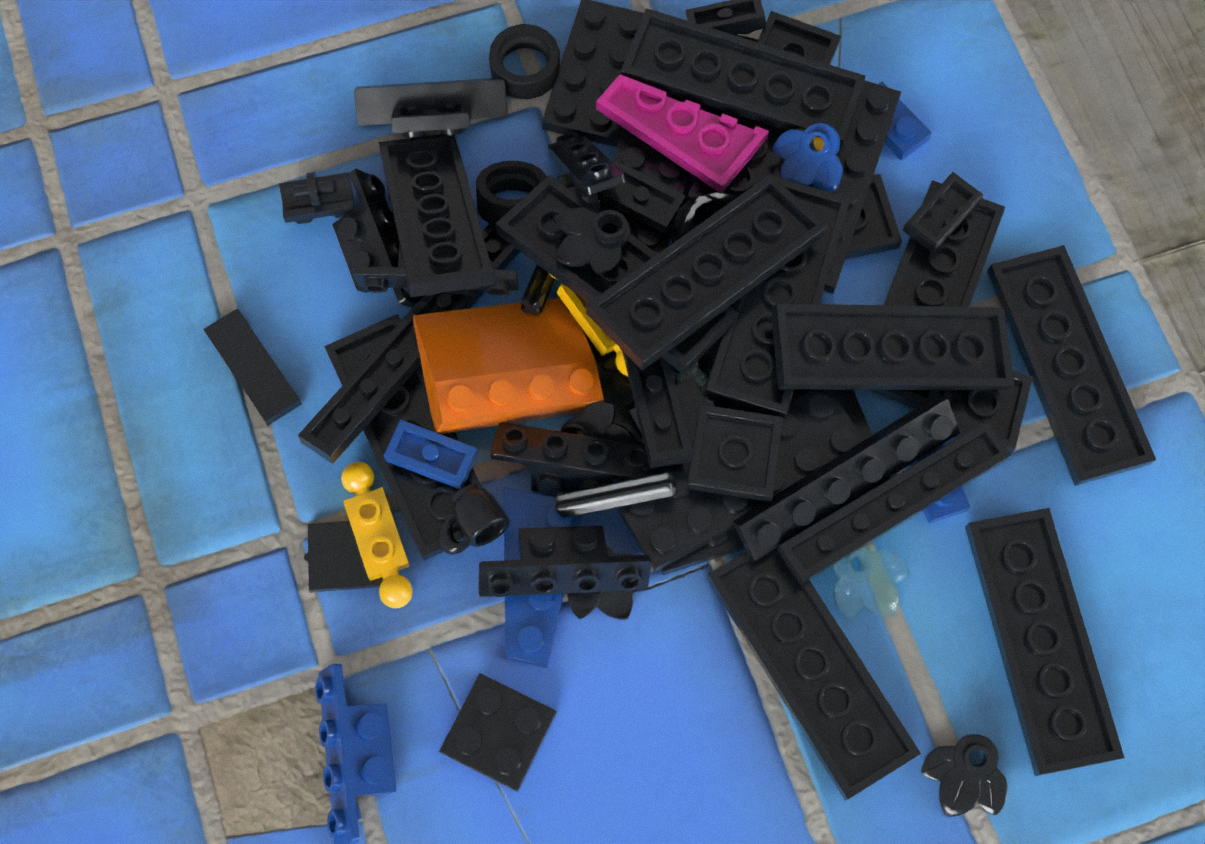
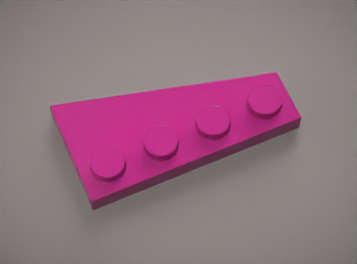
[596,75,769,193]

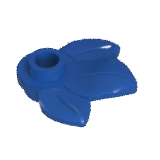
[772,123,843,193]

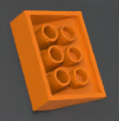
[413,298,604,434]

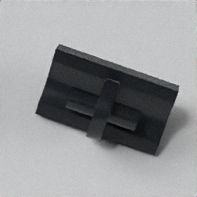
[279,172,355,224]

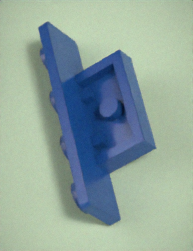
[315,664,396,844]

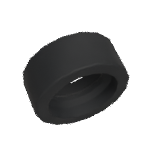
[489,24,560,100]
[476,161,547,226]

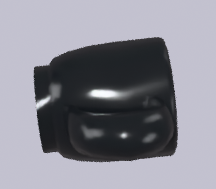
[438,483,510,555]

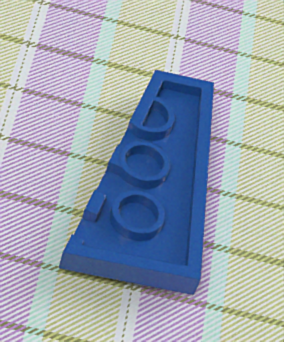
[504,487,583,668]

